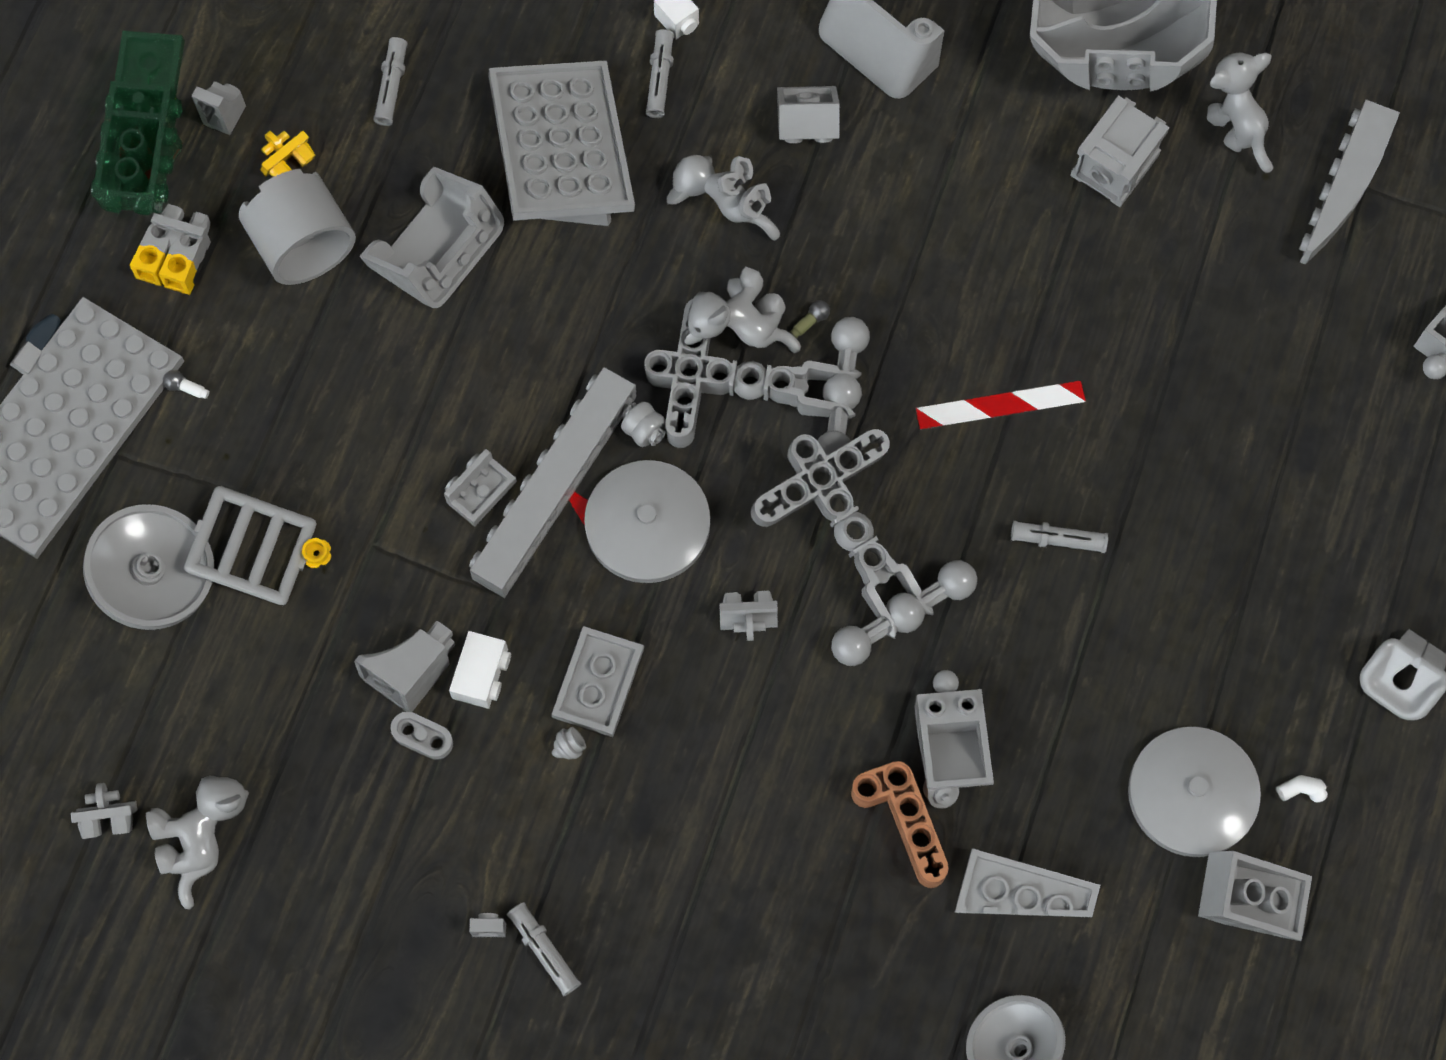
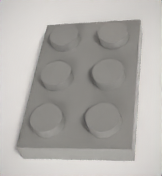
[552,626,644,737]

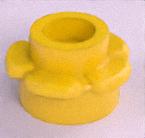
[302,538,331,568]

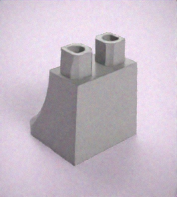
[354,621,455,712]

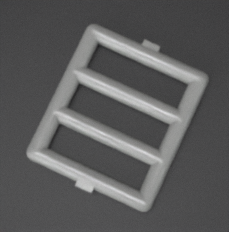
[184,486,316,605]

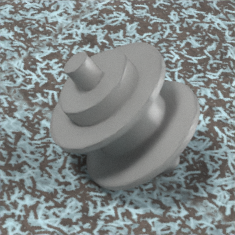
[923,780,959,808]

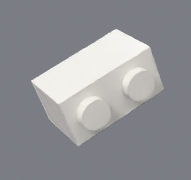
[449,631,511,709]

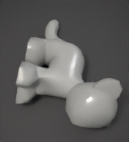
[1207,52,1273,173]
[667,155,780,241]
[684,266,801,353]
[146,775,249,910]

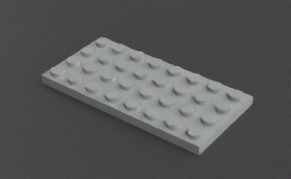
[0,297,184,559]

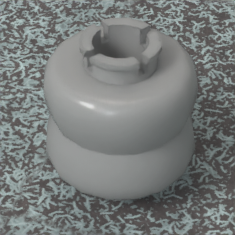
[621,402,666,447]

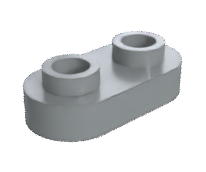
[391,712,453,759]

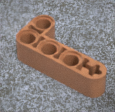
[851,761,949,888]

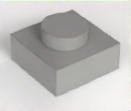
[469,913,506,937]

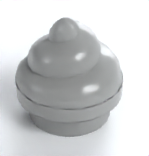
[552,727,586,760]

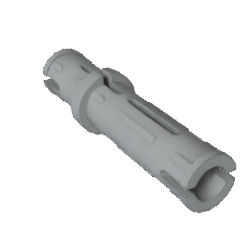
[646,29,674,118]
[373,37,408,126]
[1011,521,1108,553]
[507,902,581,996]

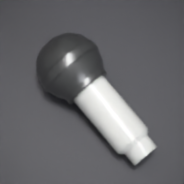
[163,370,209,399]

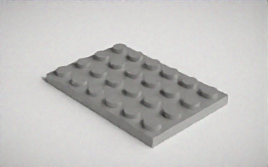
[489,61,635,220]

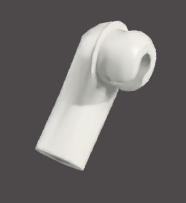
[1276,775,1328,803]

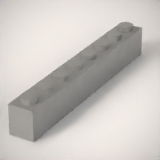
[469,368,636,598]

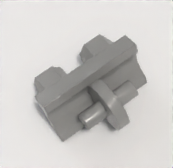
[720,591,778,641]
[71,783,137,839]

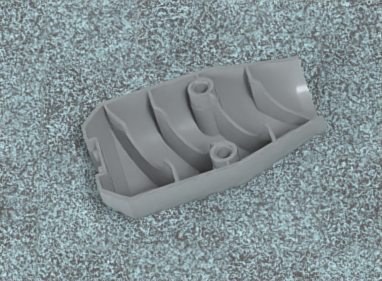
[1030,0,1217,92]

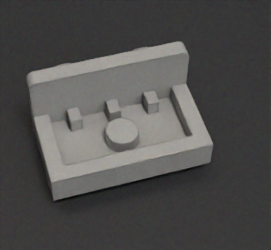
[444,449,517,527]

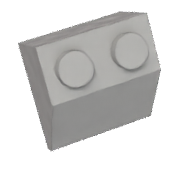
[777,86,839,143]

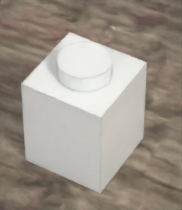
[654,0,699,39]

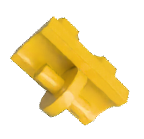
[260,131,315,177]

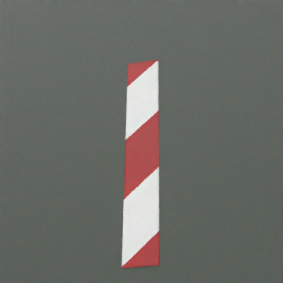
[916,381,1086,429]

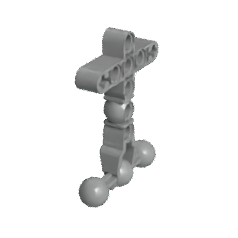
[645,298,870,467]
[751,429,977,666]

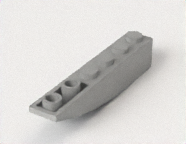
[1299,100,1400,264]

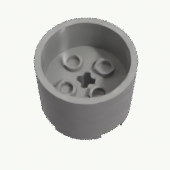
[239,169,356,285]

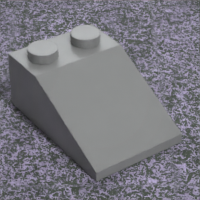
[1198,851,1312,941]

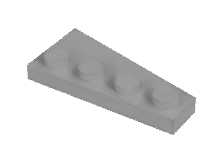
[954,849,1100,917]

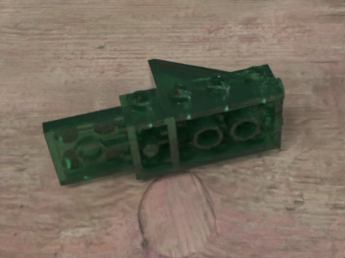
[91,31,185,215]

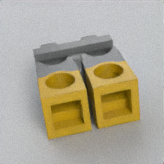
[130,204,211,295]

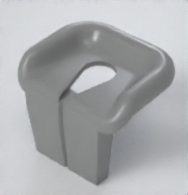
[1360,629,1446,720]

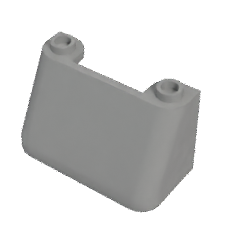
[819,0,944,99]
[360,166,504,308]

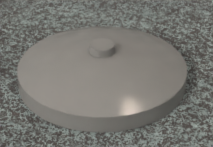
[585,460,710,583]
[83,505,214,630]
[1128,727,1261,857]

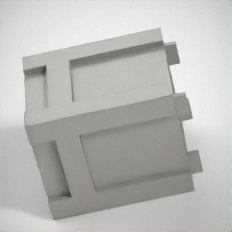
[1070,95,1169,207]

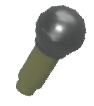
[790,300,830,338]

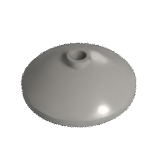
[966,995,1065,1060]

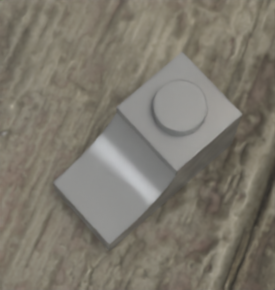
[191,81,246,135]

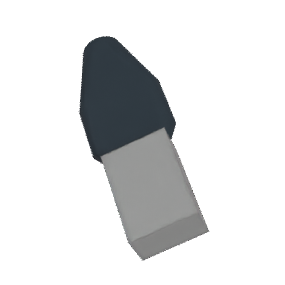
[10,314,61,374]

